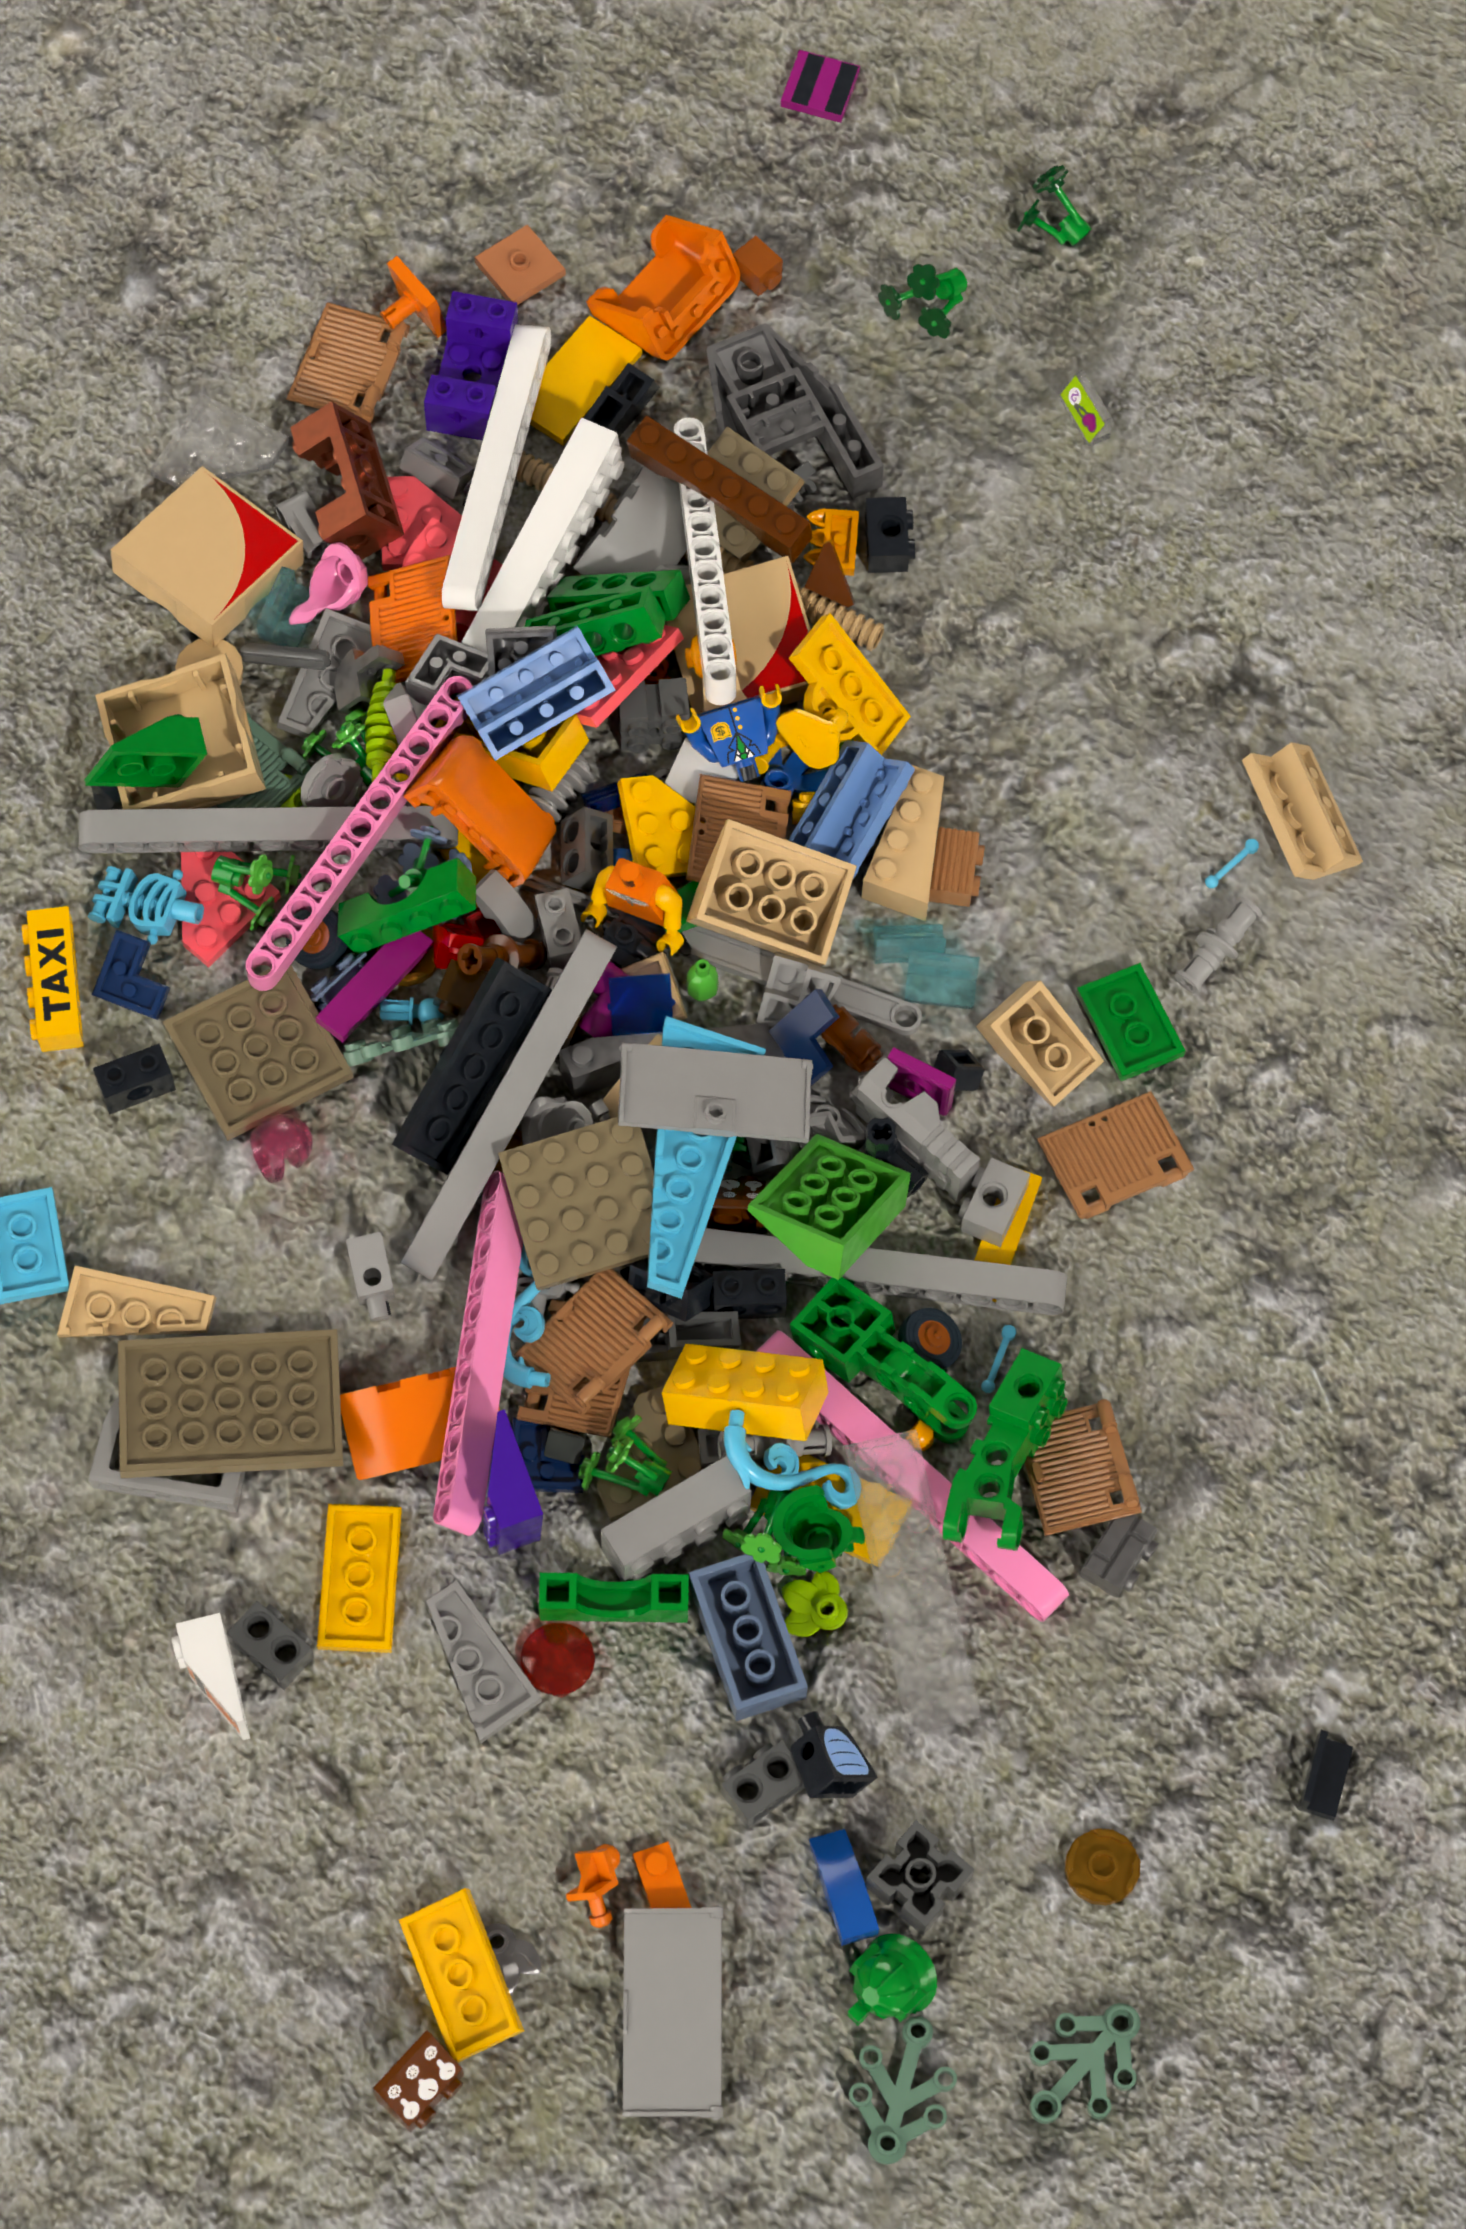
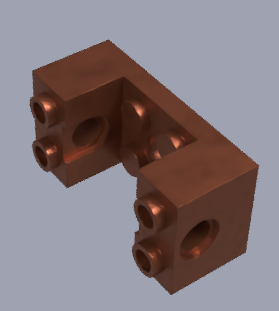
[290,402,404,560]

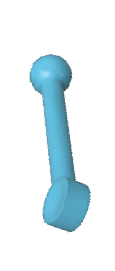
[1205,839,1259,889]
[981,1325,1016,1393]

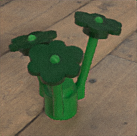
[1017,165,1092,246]
[878,264,967,339]

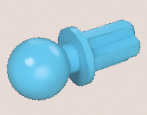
[379,997,444,1025]

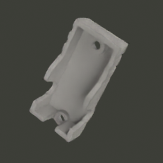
[849,1057,980,1202]

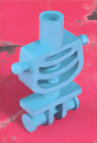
[88,866,204,945]

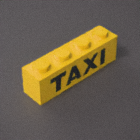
[22,906,84,1052]

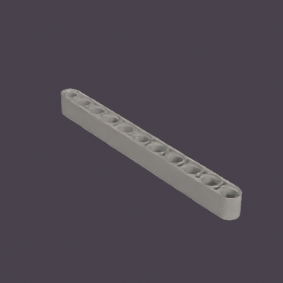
[78,806,458,853]
[400,929,617,1280]
[693,1228,1068,1315]

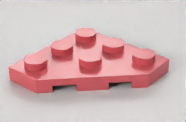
[382,476,462,571]
[181,852,281,967]

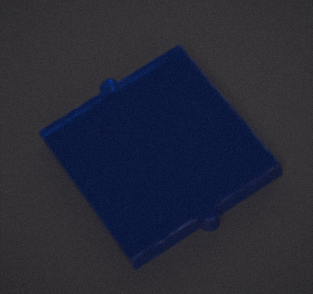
[606,973,676,1036]

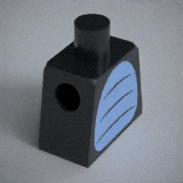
[790,1711,878,1798]

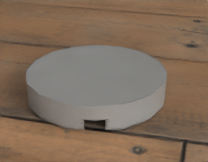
[301,753,363,807]

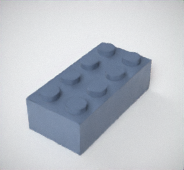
[689,1554,808,1721]

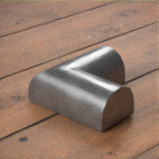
[485,625,557,677]
[405,633,489,705]

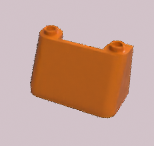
[586,215,740,361]
[403,735,556,888]

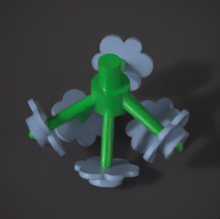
[373,826,472,924]

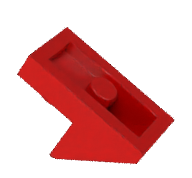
[433,922,484,969]

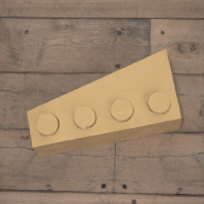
[861,765,945,921]

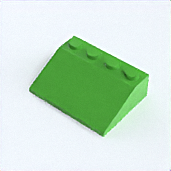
[748,1134,911,1280]

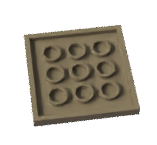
[163,965,354,1141]
[498,1117,654,1291]

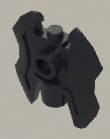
[592,906,692,969]

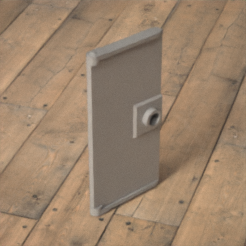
[618,1042,813,1143]
[623,1905,723,2120]

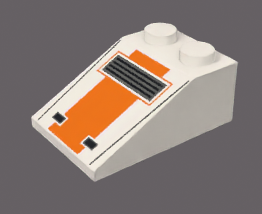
[171,1613,250,1740]

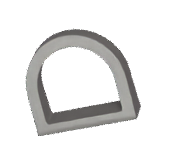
[88,1397,246,1512]

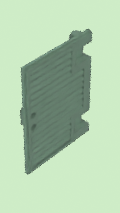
[216,712,311,808]

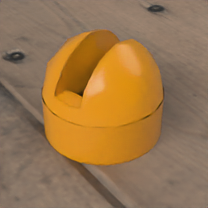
[904,1419,934,1451]

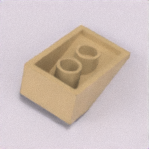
[976,980,1104,1107]

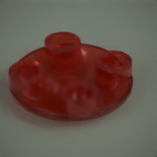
[521,1623,595,1698]

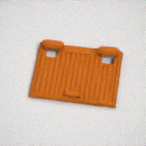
[367,555,457,683]

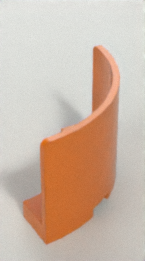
[340,1367,500,1480]

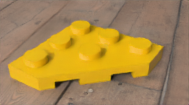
[617,775,704,878]

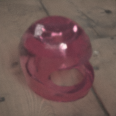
[250,1114,313,1183]

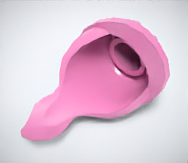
[289,542,368,625]

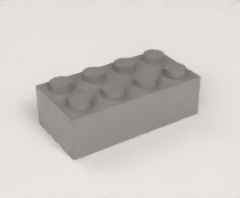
[601,1456,751,1582]

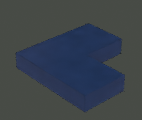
[91,929,170,1020]
[769,989,839,1086]
[513,1418,585,1493]

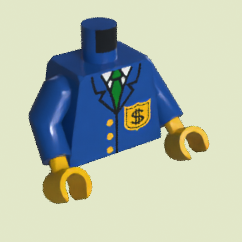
[676,684,782,782]

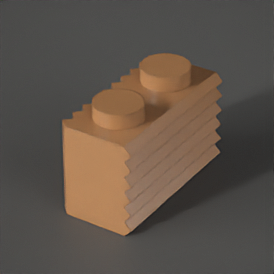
[929,827,985,907]

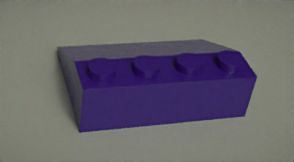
[482,1409,543,1555]

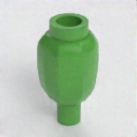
[686,959,719,1001]

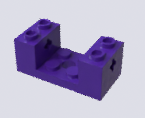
[424,291,518,441]

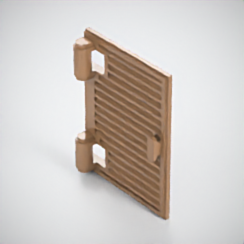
[287,302,410,423]
[686,774,791,882]
[1037,1091,1194,1219]
[514,1269,673,1416]
[517,1299,644,1438]
[1024,1399,1142,1536]

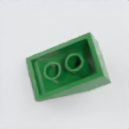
[84,714,208,788]

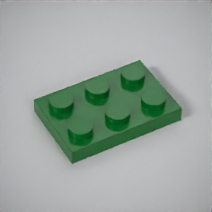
[1076,963,1186,1082]

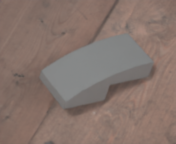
[476,869,539,943]

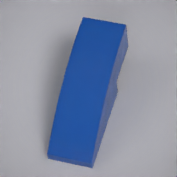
[808,1829,879,1946]

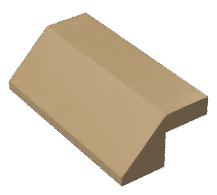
[1242,742,1363,880]

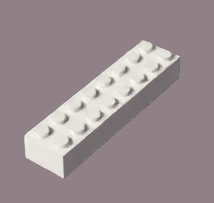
[461,418,624,653]

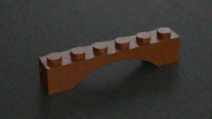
[627,415,813,563]

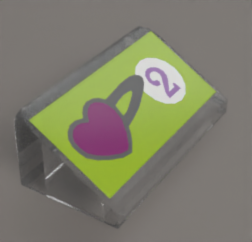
[1059,370,1113,446]

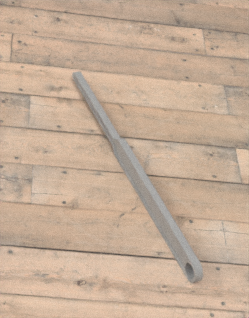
[518,874,922,1035]

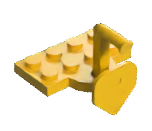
[755,613,911,774]

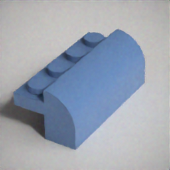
[457,626,615,761]
[788,740,915,878]

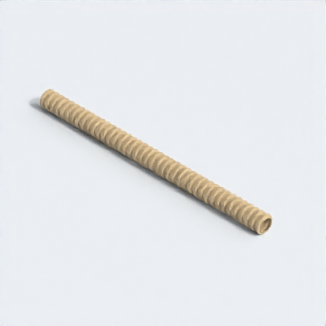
[516,450,884,651]

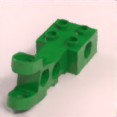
[790,1277,977,1444]
[942,1348,1068,1551]

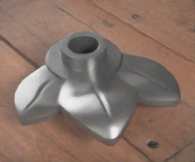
[485,1923,541,1996]

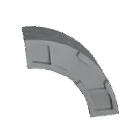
[573,465,687,575]

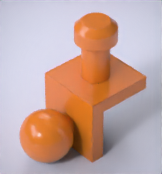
[565,1844,620,1928]

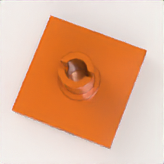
[380,256,447,338]

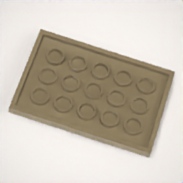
[118,1329,343,1478]

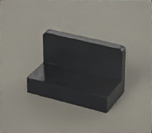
[1297,1729,1353,1821]

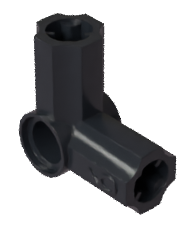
[857,1117,929,1198]

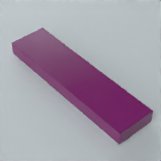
[316,931,434,1043]

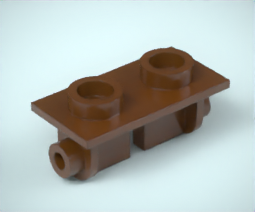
[821,1004,883,1073]

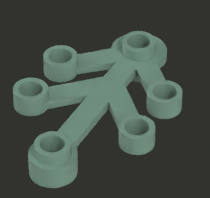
[343,1018,459,1066]
[1029,2003,1140,2124]
[849,2016,957,2165]

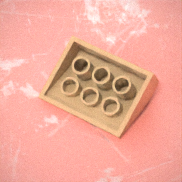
[686,819,857,966]

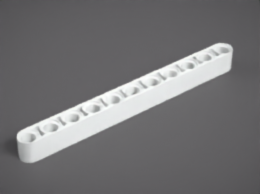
[442,324,551,611]
[674,418,736,705]

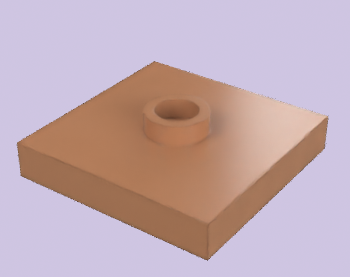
[475,224,566,305]

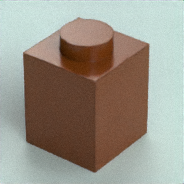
[733,235,783,296]

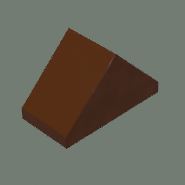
[804,539,855,607]

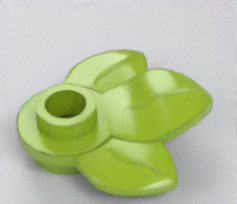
[782,1571,848,1637]

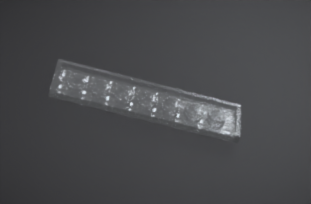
[845,1429,982,1735]

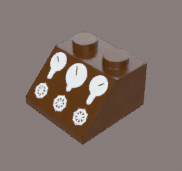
[706,1176,766,1234]
[373,2030,464,2133]

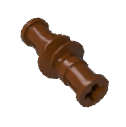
[457,934,547,975]

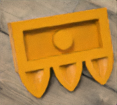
[803,508,859,576]

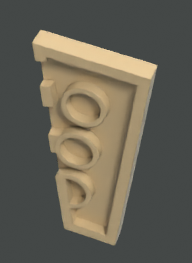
[57,1266,217,1338]

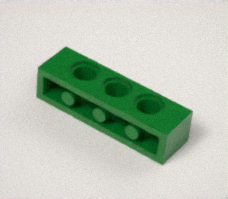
[546,569,690,621]
[524,585,666,656]

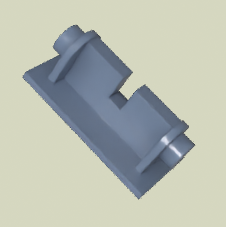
[309,952,368,1013]

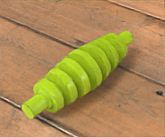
[365,668,399,782]

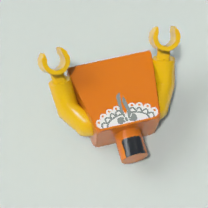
[581,858,684,956]

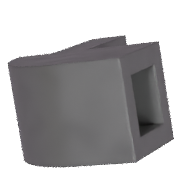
[335,644,405,714]

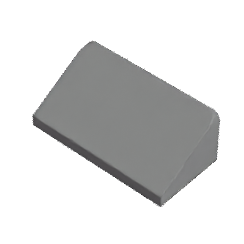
[400,437,475,500]
[383,682,428,755]

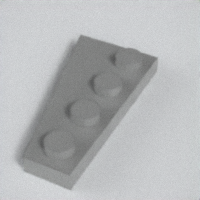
[277,608,372,738]
[426,1580,542,1744]

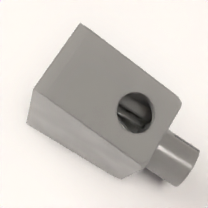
[345,1232,395,1321]

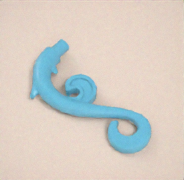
[503,1244,551,1389]
[724,1410,862,1509]

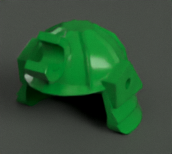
[772,1485,865,1573]
[847,1933,937,2026]

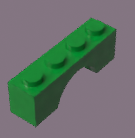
[337,857,476,955]
[539,1572,689,1623]

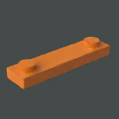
[633,1842,692,1908]

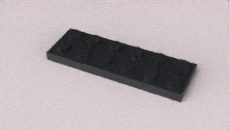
[391,957,552,1175]

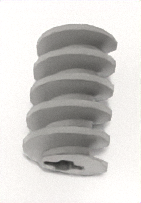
[528,754,594,823]

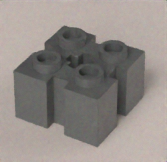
[618,678,690,753]
[865,1820,975,1936]

